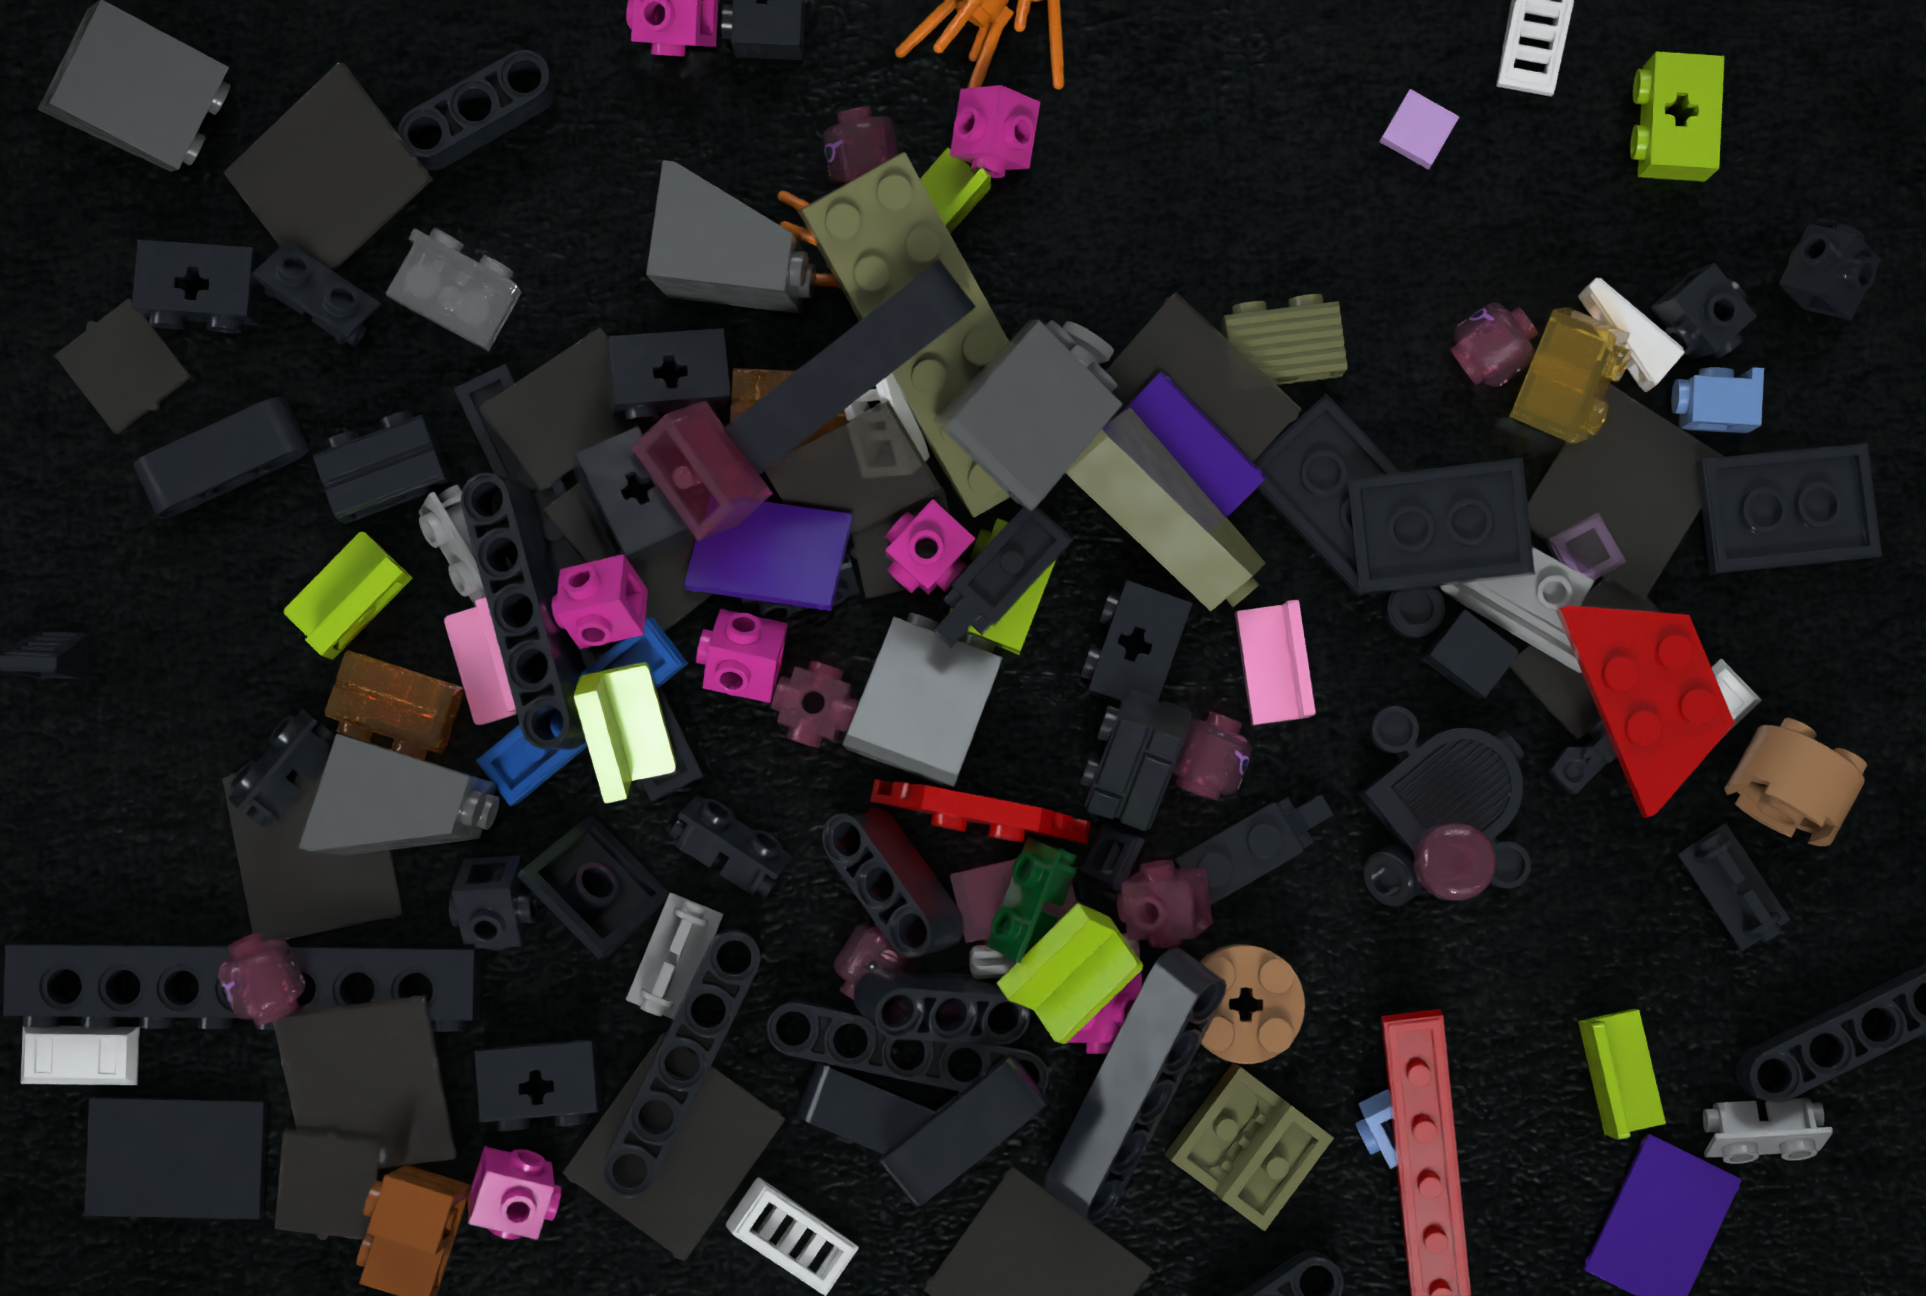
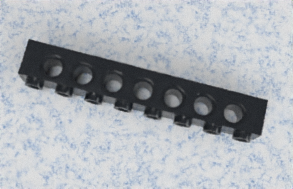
[3,944,483,1032]

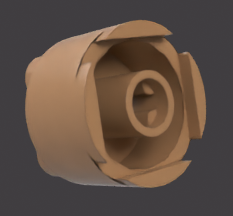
[1725,718,1867,846]
[1200,944,1305,1064]

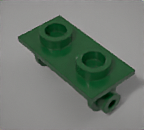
[986,837,1078,963]

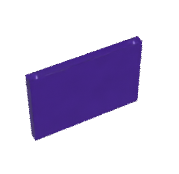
[1119,372,1267,518]
[684,494,853,611]
[1583,1133,1742,1296]

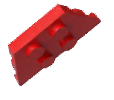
[1556,605,1735,818]
[870,779,1091,844]

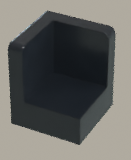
[1421,609,1518,701]

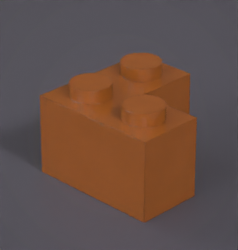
[356,1164,472,1296]

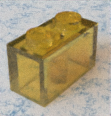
[1510,307,1631,444]

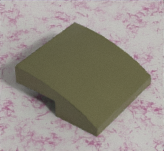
[1164,1062,1334,1231]

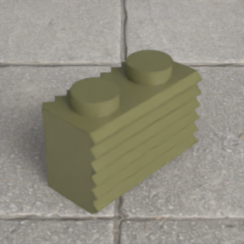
[1220,294,1347,391]

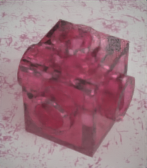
[771,661,859,748]
[1117,860,1212,948]

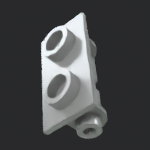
[419,485,513,607]
[1476,548,1594,630]
[626,892,724,1019]
[1703,1097,1833,1164]

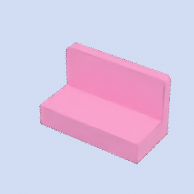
[444,597,517,725]
[1235,600,1315,726]

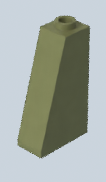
[1065,408,1265,611]

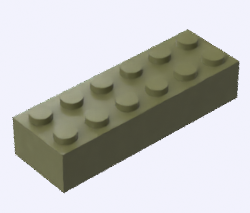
[798,152,1010,517]

